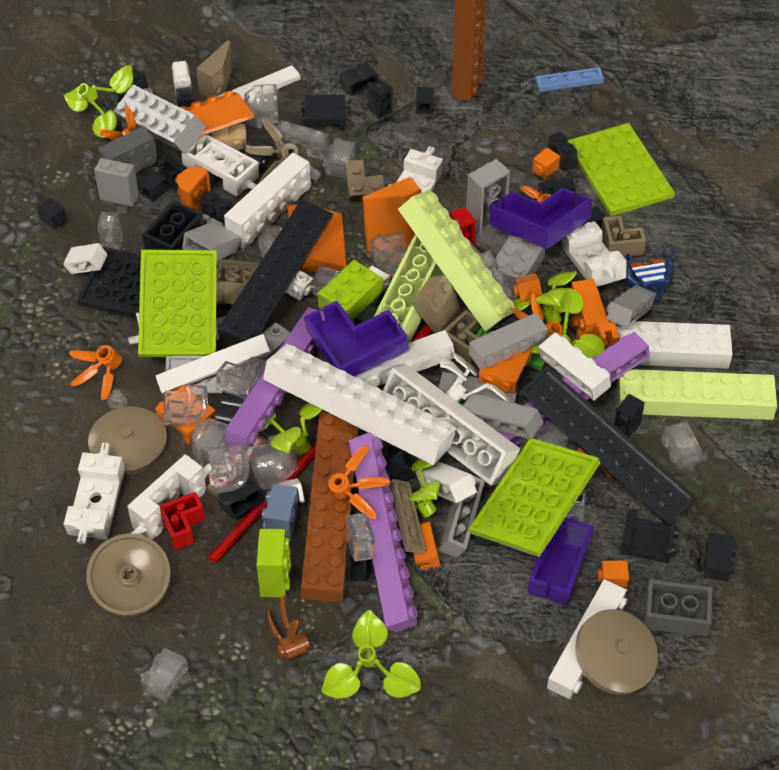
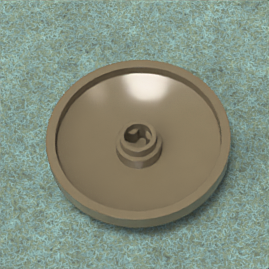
[88,406,168,475]
[86,534,171,617]
[575,609,658,695]

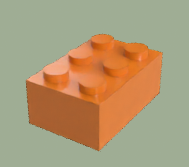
[571,279,609,340]

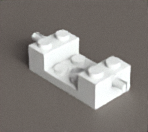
[182,134,259,196]
[389,146,443,192]
[562,221,626,287]
[64,443,125,544]
[127,454,214,539]

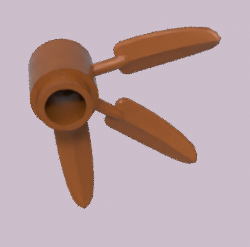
[267,595,310,660]

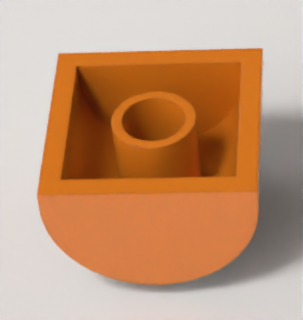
[175,167,211,211]

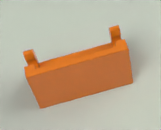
[594,322,620,351]
[414,522,441,569]

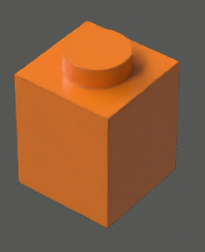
[532,148,560,179]
[513,273,542,302]
[597,561,629,589]

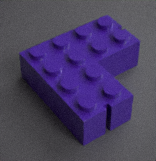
[489,187,592,249]
[304,301,409,377]
[501,517,594,606]

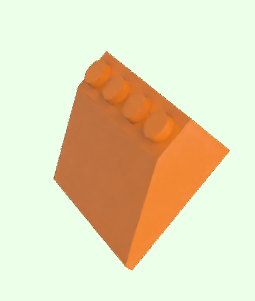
[180,90,254,136]
[362,177,422,252]
[288,205,346,273]

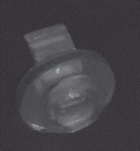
[108,389,127,409]

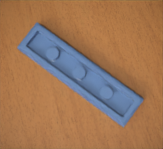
[535,67,604,92]

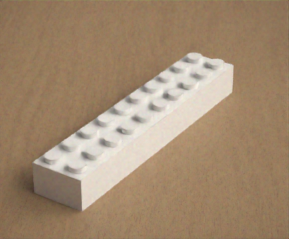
[263,344,457,465]

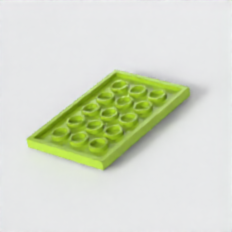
[568,123,675,217]
[138,250,217,357]
[469,438,600,557]

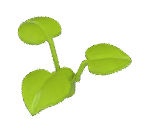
[64,65,133,139]
[512,271,577,323]
[531,288,605,358]
[260,402,323,455]
[389,459,440,518]
[321,610,421,699]

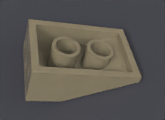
[196,40,233,98]
[411,275,462,333]

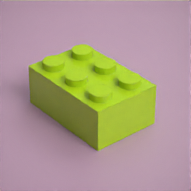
[318,260,383,321]
[257,529,292,598]

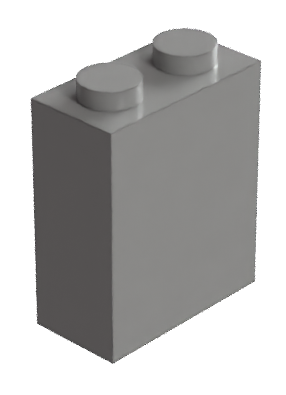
[94,158,139,207]
[182,222,240,260]

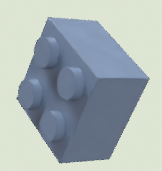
[262,484,298,543]

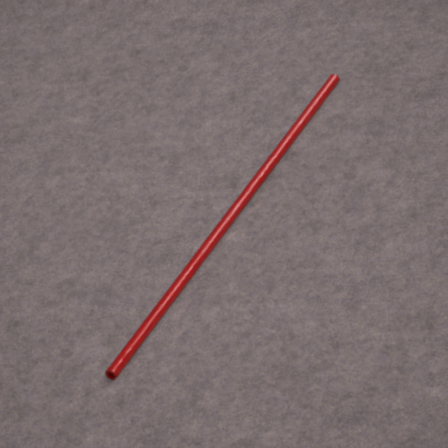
[208,324,433,563]

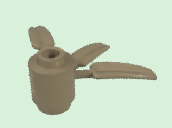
[245,117,298,182]

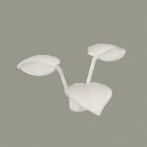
[440,353,511,403]

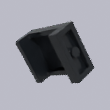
[301,95,346,131]
[620,509,679,564]

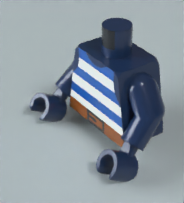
[625,247,675,301]

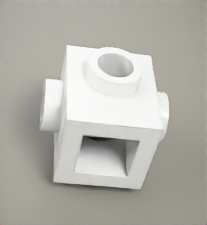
[286,271,313,300]

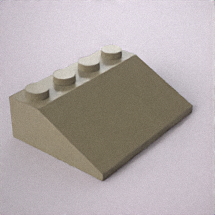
[216,259,260,305]

